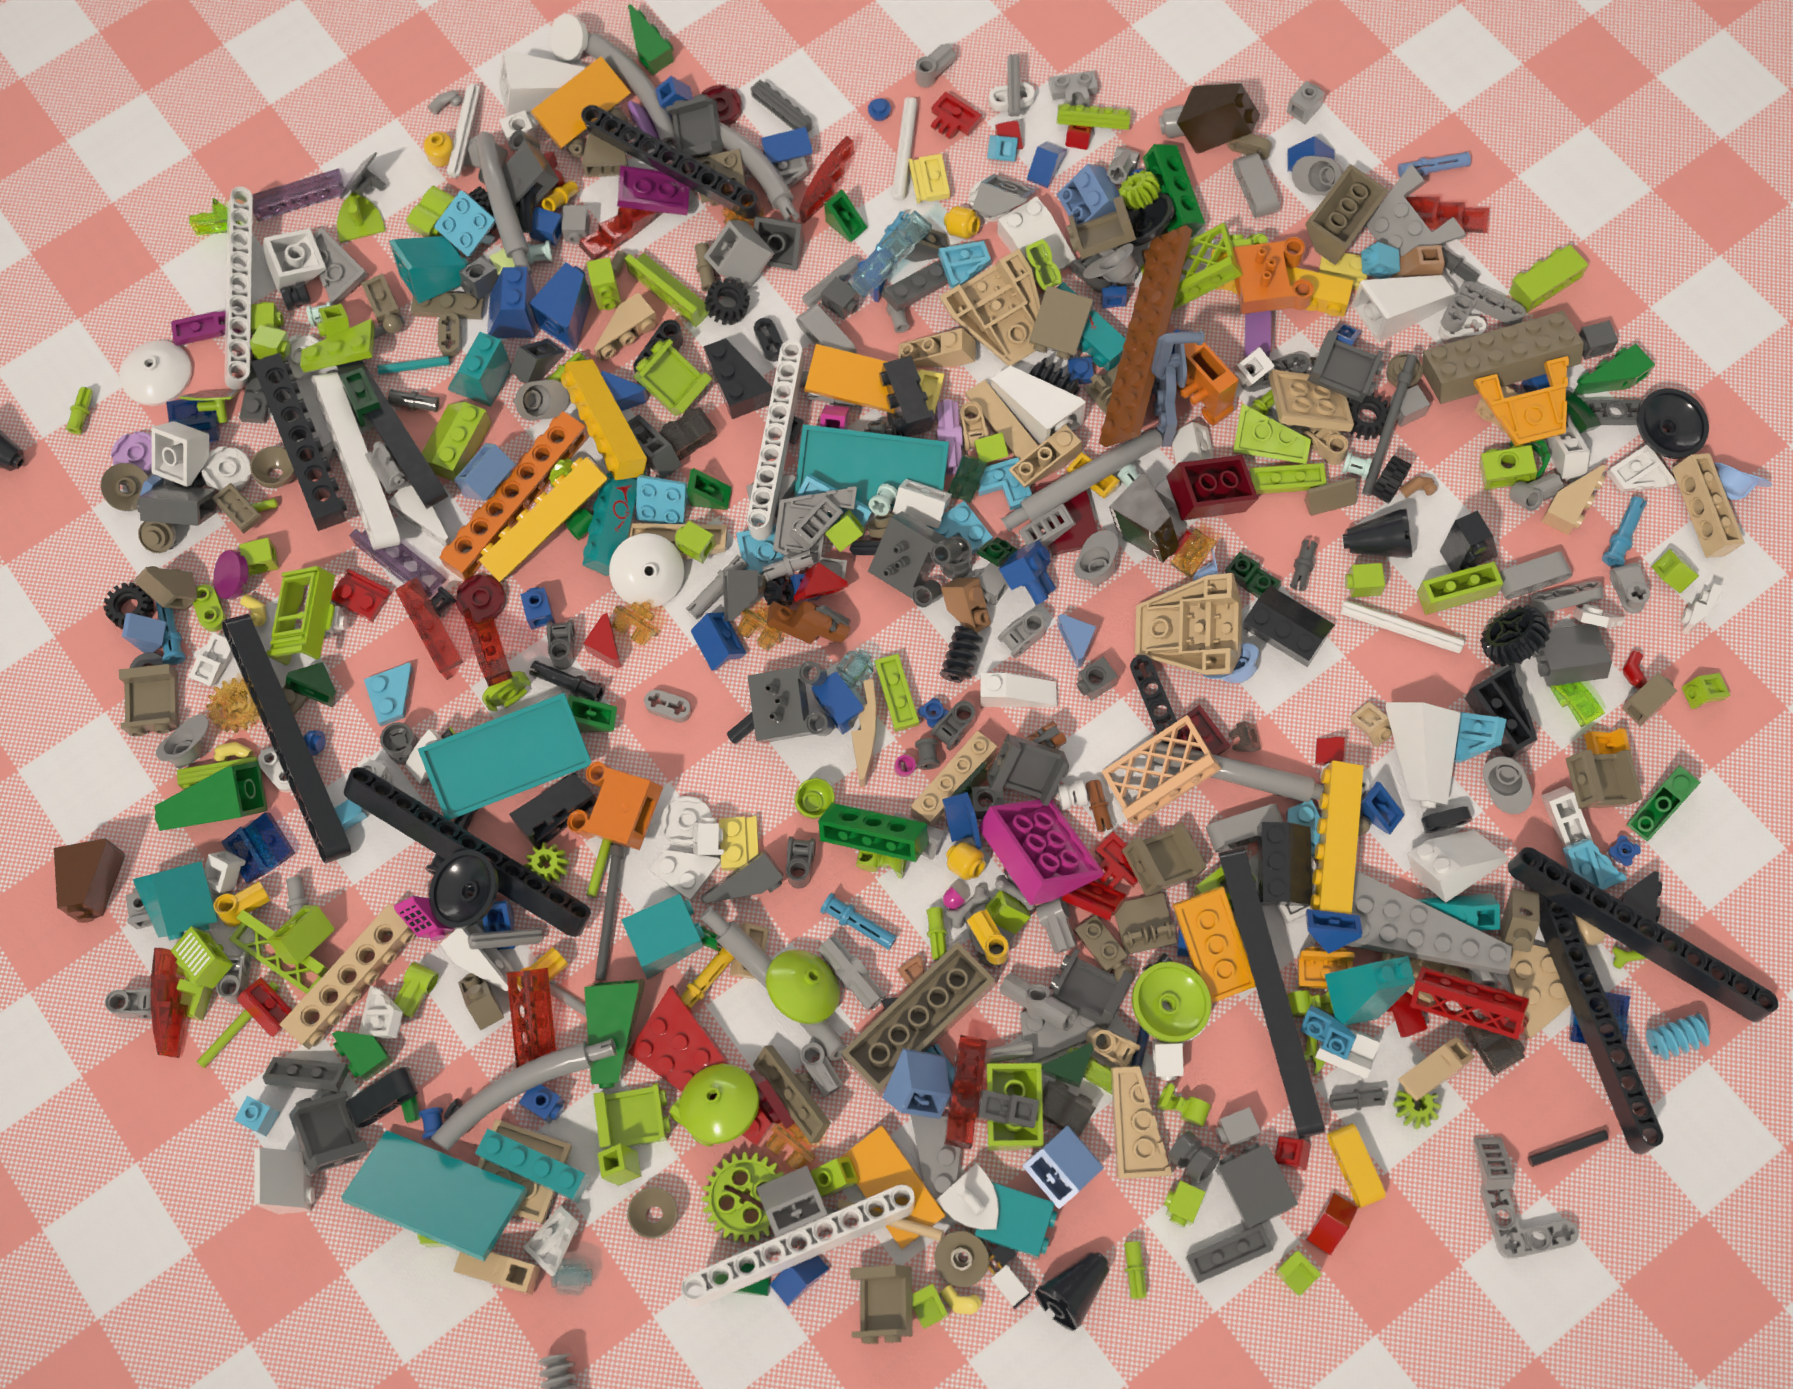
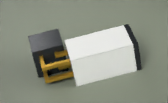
[988,1245,1031,1310]

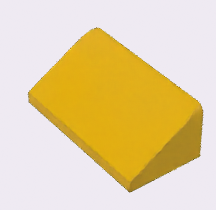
[1066,452,1120,499]

